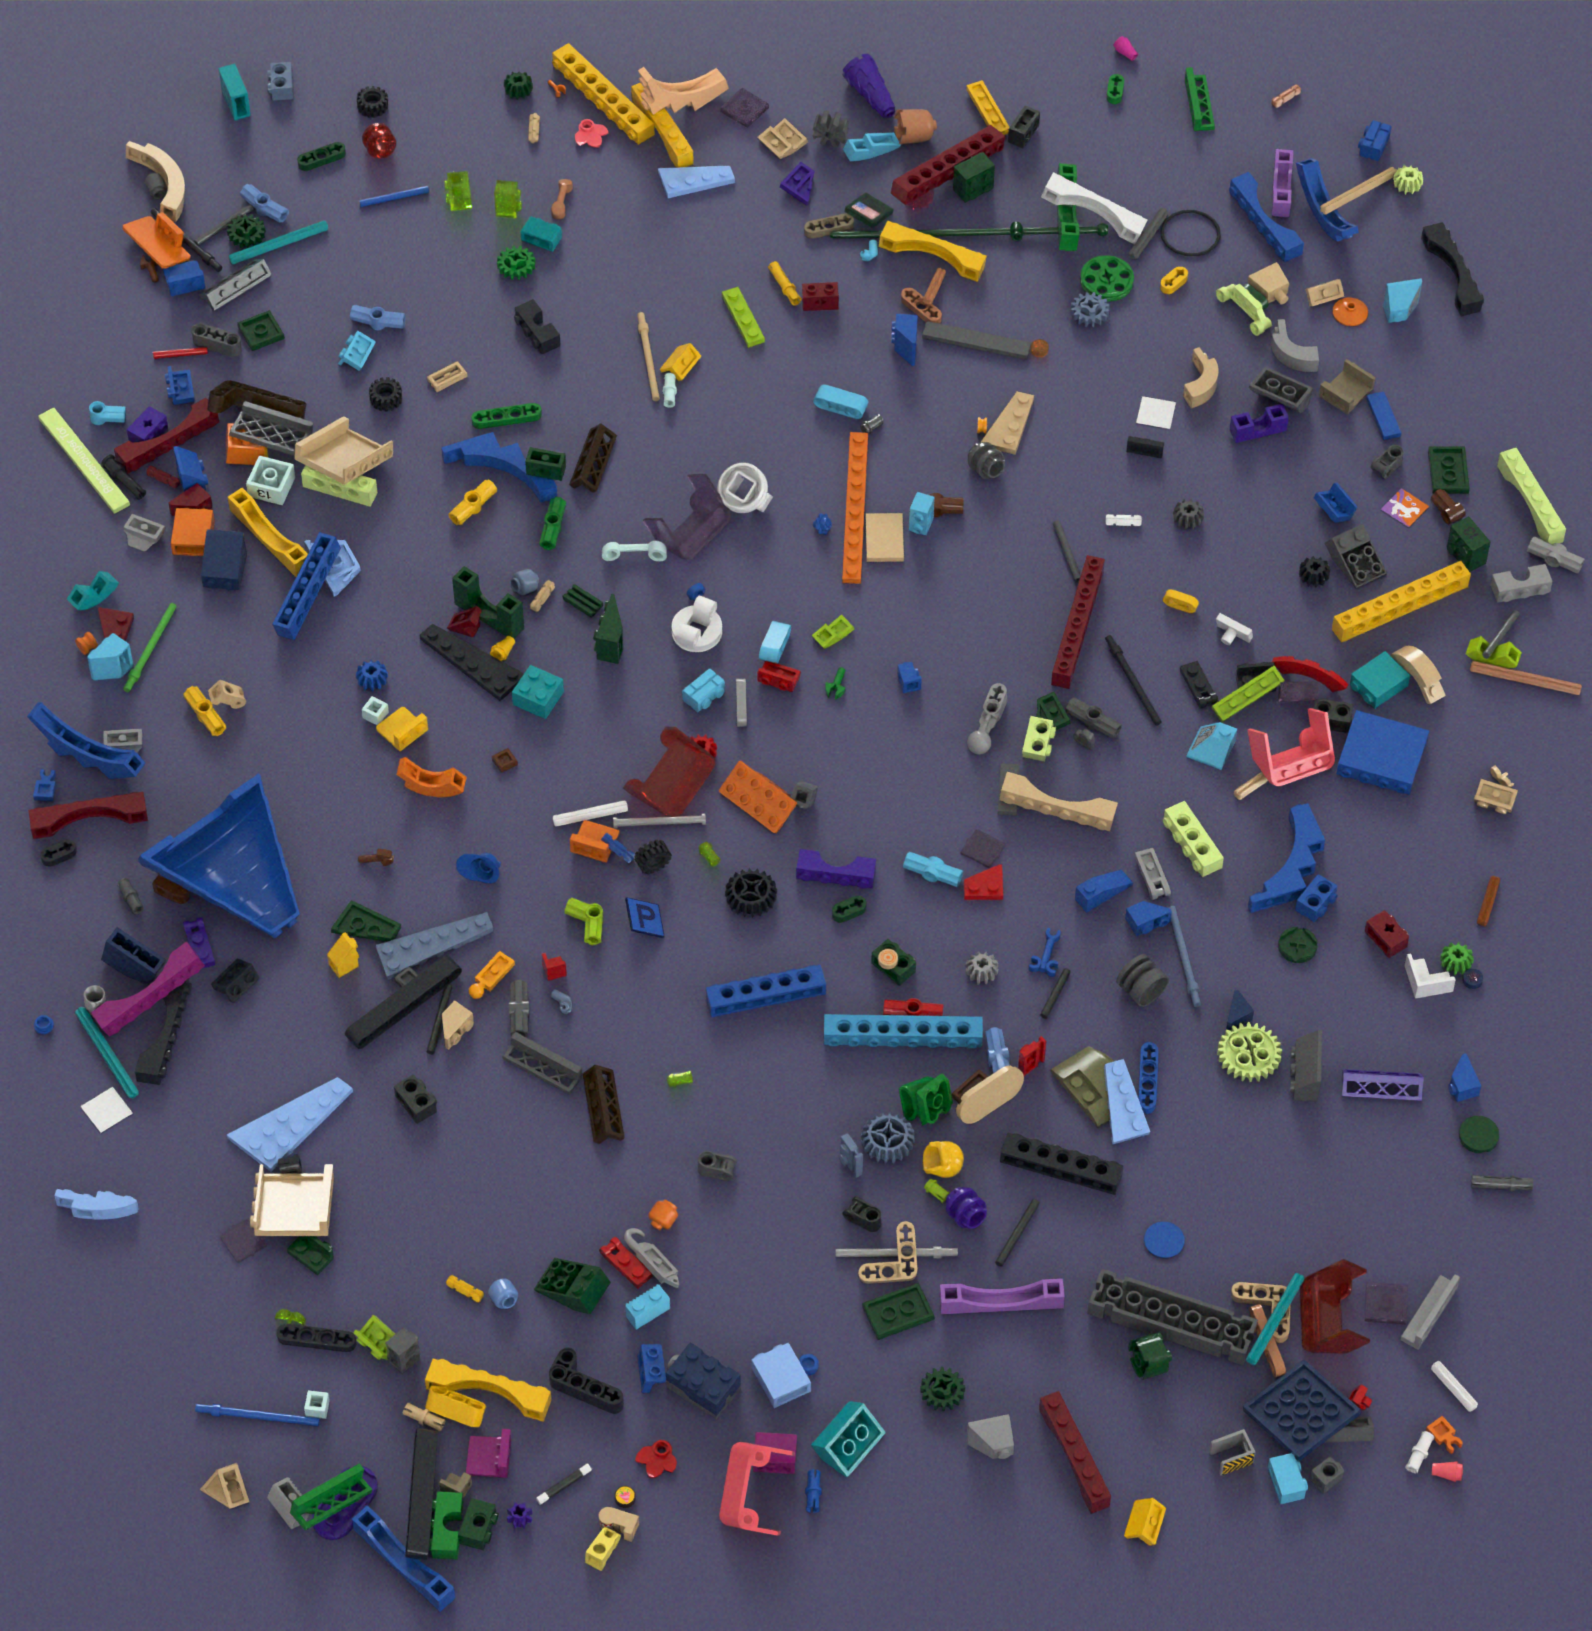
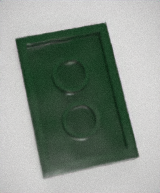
[1428,446,1470,494]
[862,1283,935,1340]

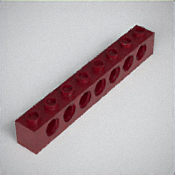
[891,125,1005,205]
[1051,555,1105,689]

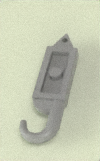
[624,1228,679,1288]

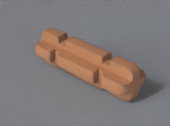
[1271,84,1301,108]

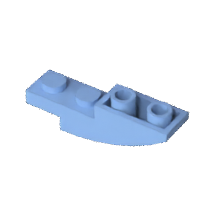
[54,1189,139,1220]

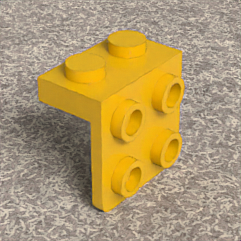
[376,707,428,751]

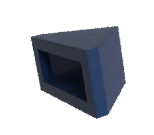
[1226,990,1254,1032]

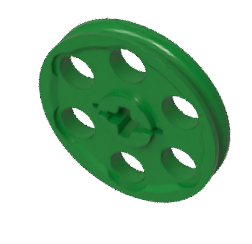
[1080,255,1134,302]

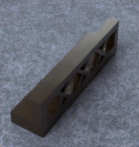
[569,423,617,493]
[583,1065,625,1144]

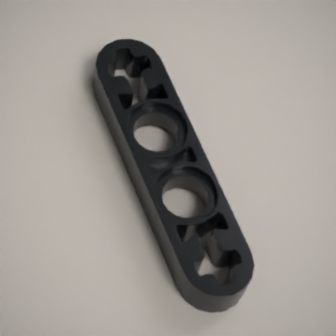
[277,1324,356,1352]

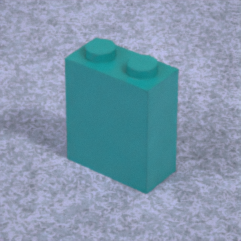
[218,64,251,121]
[1350,651,1410,709]

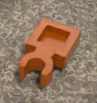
[1426,1416,1463,1454]

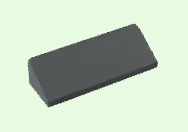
[1326,1416,1374,1442]

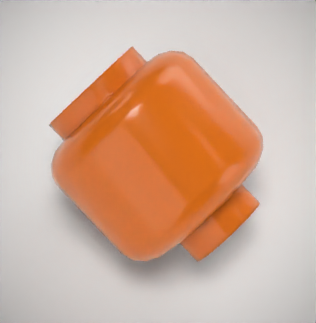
[648,1199,678,1231]

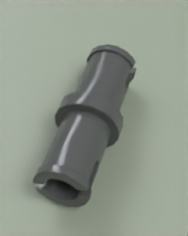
[117,878,144,914]

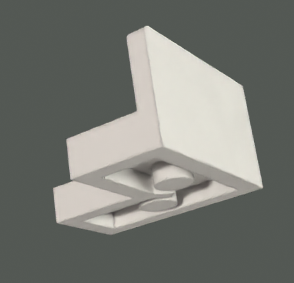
[1405,954,1456,998]

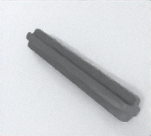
[1129,208,1169,260]

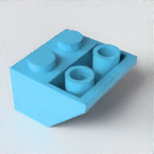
[87,633,134,680]

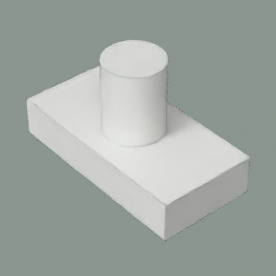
[1216,613,1253,646]

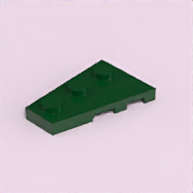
[331,900,401,942]

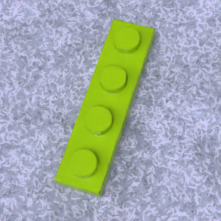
[722,287,765,348]
[1211,666,1285,722]

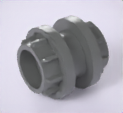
[968,442,1005,479]

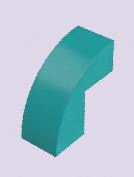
[67,571,119,610]

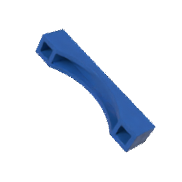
[1229,172,1304,262]
[352,1505,455,1612]

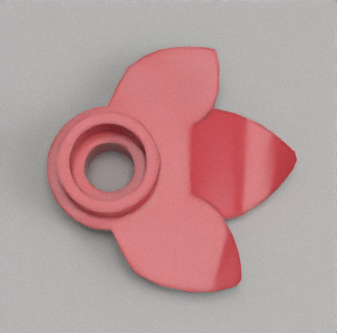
[575,119,609,148]

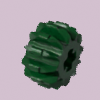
[504,71,533,100]

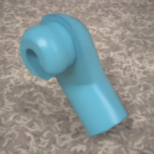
[860,240,878,261]

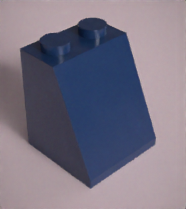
[201,529,247,590]

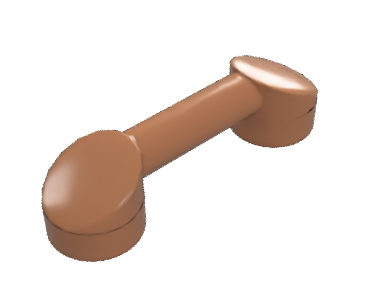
[551,179,573,220]

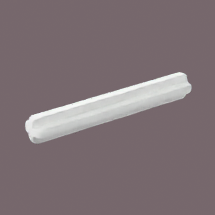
[553,801,628,827]

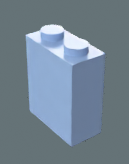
[752,1343,811,1408]

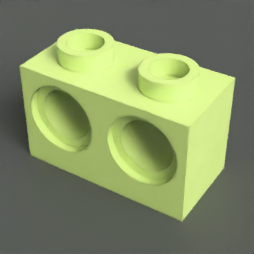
[1022,716,1056,762]

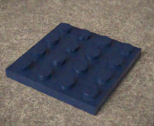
[1243,1360,1361,1462]

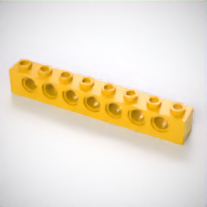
[552,43,655,145]
[1332,561,1471,643]

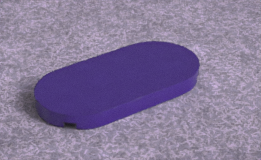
[312,1466,378,1540]

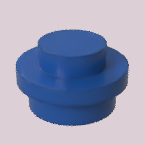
[34,1015,54,1034]

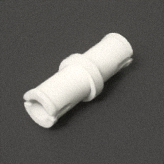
[1405,1431,1434,1473]

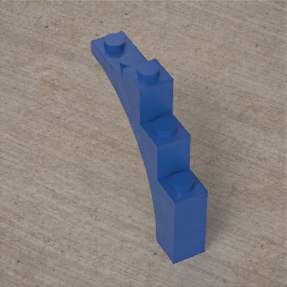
[27,702,146,779]

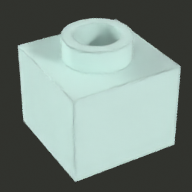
[362,696,389,725]
[304,1390,330,1419]

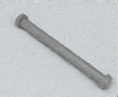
[613,813,706,829]

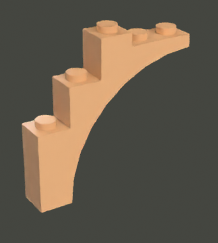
[638,67,729,115]

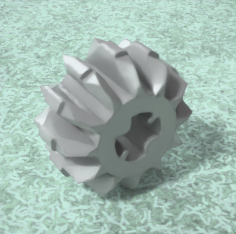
[966,951,999,984]

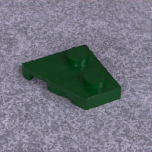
[1036,692,1071,733]

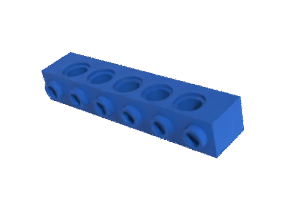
[272,532,341,640]
[706,965,826,1017]

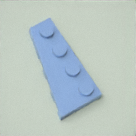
[658,166,735,198]
[1104,1059,1150,1145]

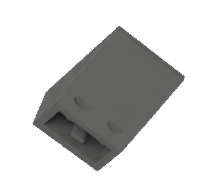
[1325,524,1387,589]

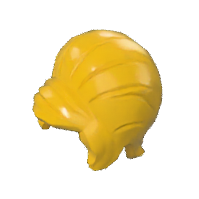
[923,1141,964,1178]

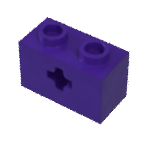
[127,406,168,442]

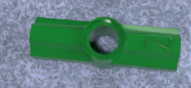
[539,497,566,550]

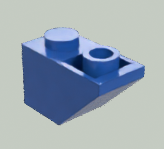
[1125,901,1172,936]

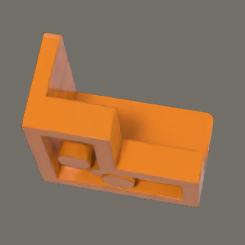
[225,423,265,465]

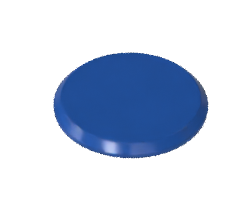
[1144,1222,1185,1258]

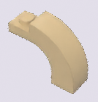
[1183,347,1218,409]
[1391,646,1446,704]

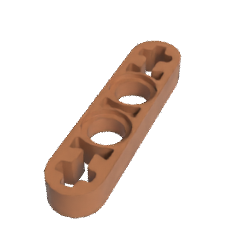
[1249,1304,1286,1378]

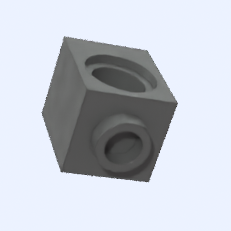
[1310,1456,1344,1494]

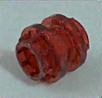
[362,123,396,159]

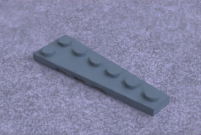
[376,912,494,980]

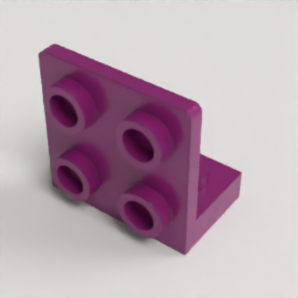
[466,1429,512,1478]
[753,1432,797,1474]

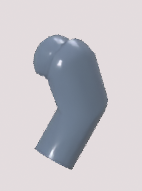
[551,989,573,1014]

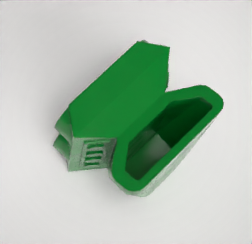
[899,1073,953,1126]

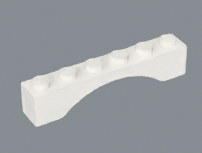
[1041,172,1147,244]

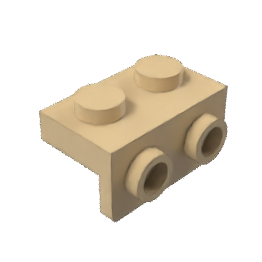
[1474,779,1518,814]

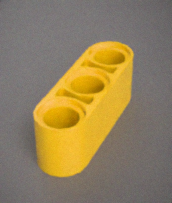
[425,1386,486,1427]

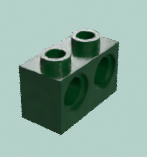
[871,939,916,986]

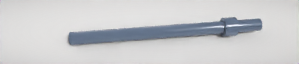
[1168,906,1201,1007]

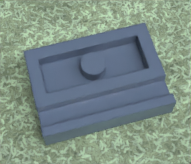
[839,1133,863,1178]

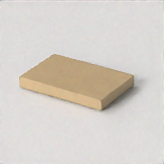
[866,513,904,562]

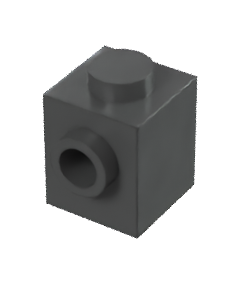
[791,781,819,809]

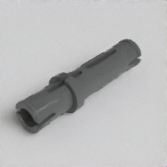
[1471,1175,1533,1191]

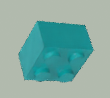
[512,665,564,719]

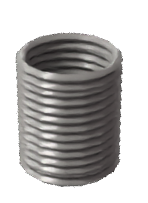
[83,985,106,1015]

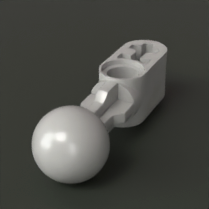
[967,683,1008,755]

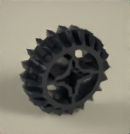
[725,867,777,918]

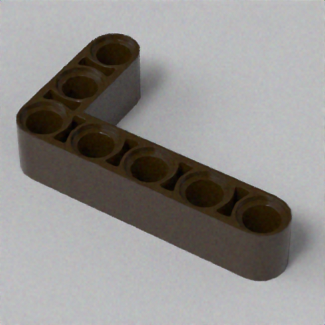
[207,380,307,419]

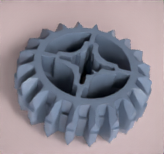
[861,1112,915,1164]

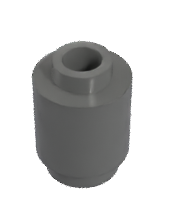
[144,173,167,199]

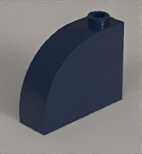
[101,927,166,982]

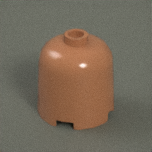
[894,109,937,144]

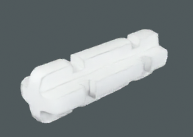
[1105,514,1142,526]

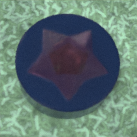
[1463,969,1483,989]

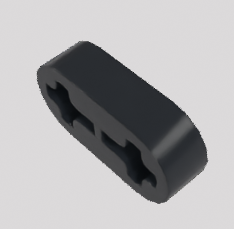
[40,839,77,867]

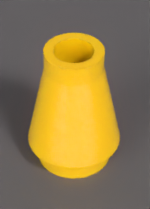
[490,636,515,661]

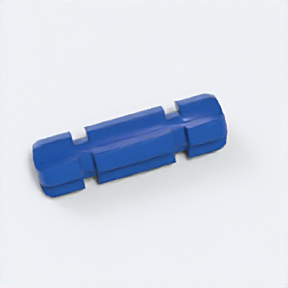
[601,833,635,863]

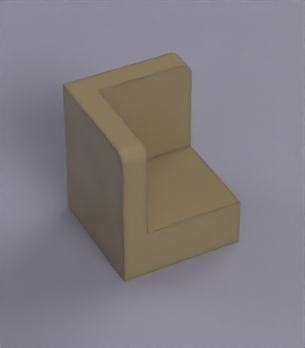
[439,1472,472,1499]

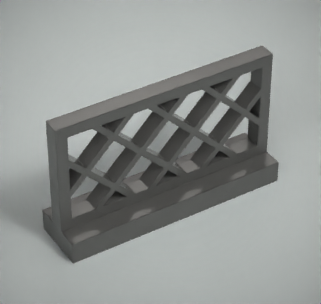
[229,401,314,456]

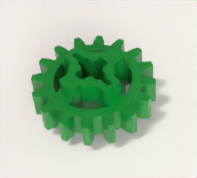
[497,245,536,280]

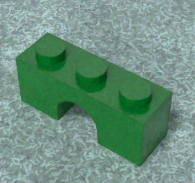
[429,1492,463,1560]

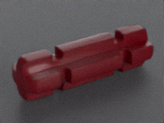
[146,466,180,488]

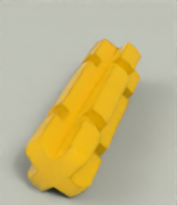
[446,1275,484,1302]

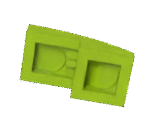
[812,614,854,649]

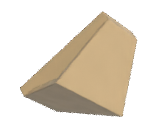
[200,1463,249,1509]

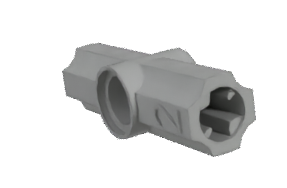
[1527,536,1585,574]

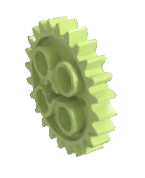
[1217,1022,1282,1082]

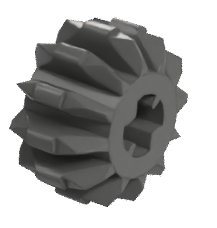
[1173,499,1204,530]

